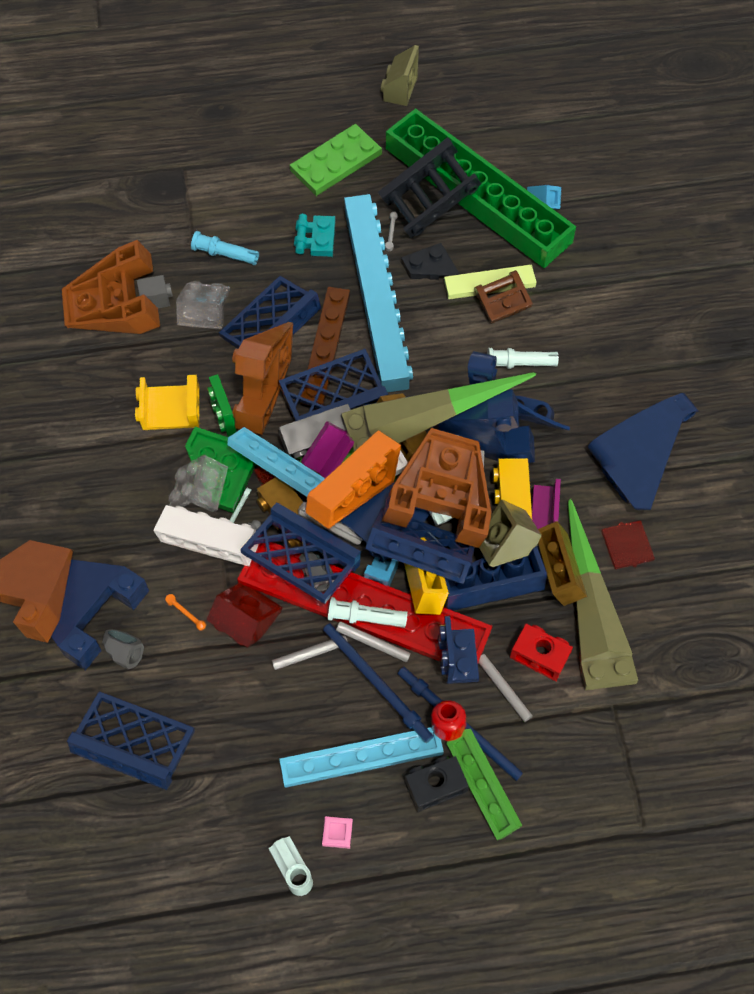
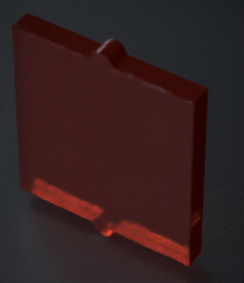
[601,520,655,569]

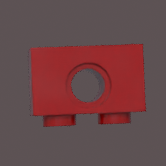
[510,624,573,682]

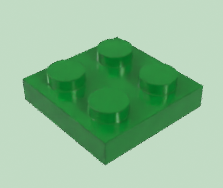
[207,374,237,437]

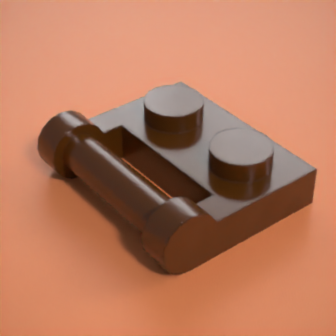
[474,270,533,324]

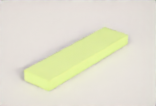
[444,265,536,299]

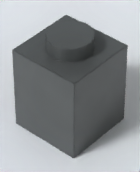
[137,275,173,308]

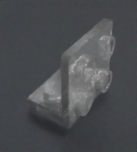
[176,281,230,329]
[169,455,228,512]

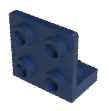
[438,616,479,684]

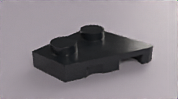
[401,243,460,280]

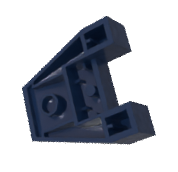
[428,389,535,463]
[51,559,149,671]

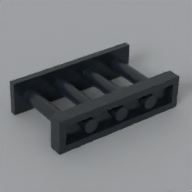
[378,137,482,238]

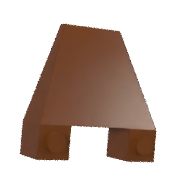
[62,240,160,334]
[232,322,293,435]
[382,428,491,548]
[0,540,73,643]

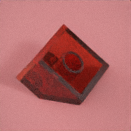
[206,583,283,648]

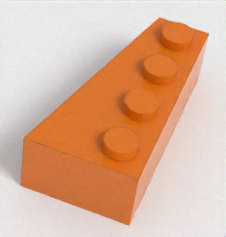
[306,430,401,529]

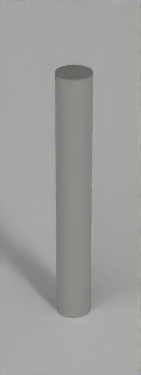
[336,621,410,662]
[272,635,348,670]
[479,654,533,722]

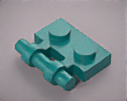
[294,214,336,257]

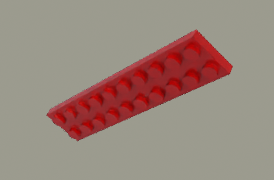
[237,542,492,663]

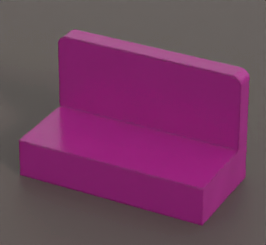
[301,421,354,478]
[532,479,561,529]

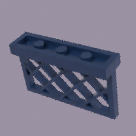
[219,276,321,349]
[279,349,388,421]
[240,502,361,604]
[365,508,475,584]
[67,691,195,790]

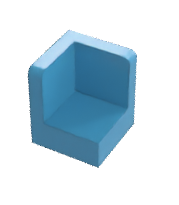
[527,185,561,210]
[364,557,399,587]

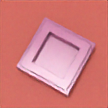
[322,816,353,849]

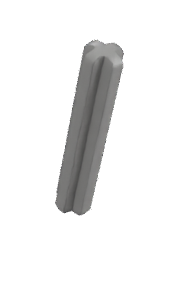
[298,502,363,545]

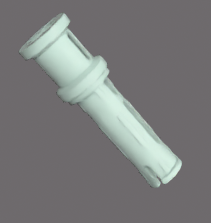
[487,348,558,369]
[328,597,408,628]

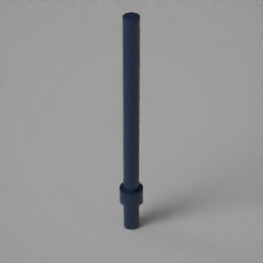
[323,623,434,743]
[398,667,523,781]

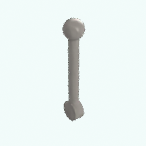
[385,212,398,251]

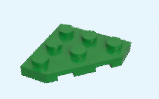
[185,427,256,513]

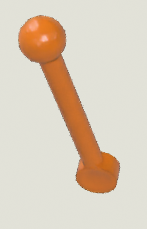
[165,594,206,630]

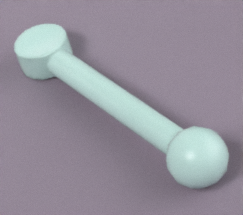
[230,487,252,523]

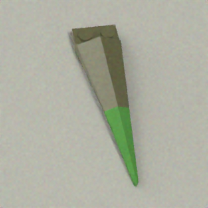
[341,372,537,451]
[568,499,638,691]

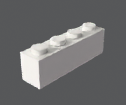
[154,505,259,566]

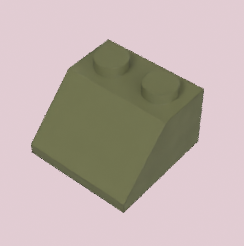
[381,45,419,106]
[479,500,542,567]

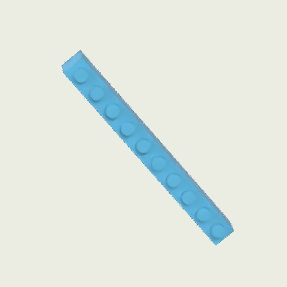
[344,194,413,392]

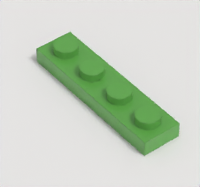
[446,728,522,840]

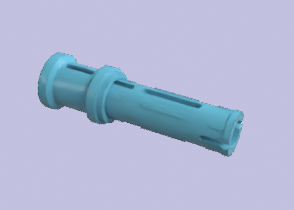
[191,231,259,265]

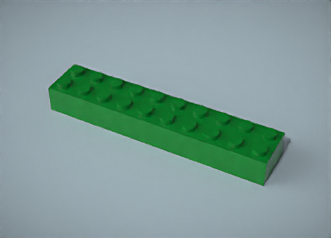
[386,108,576,268]

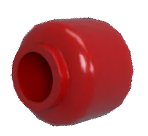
[431,700,466,741]

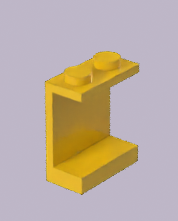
[135,375,199,430]

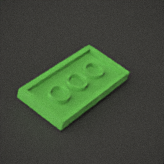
[290,124,382,196]

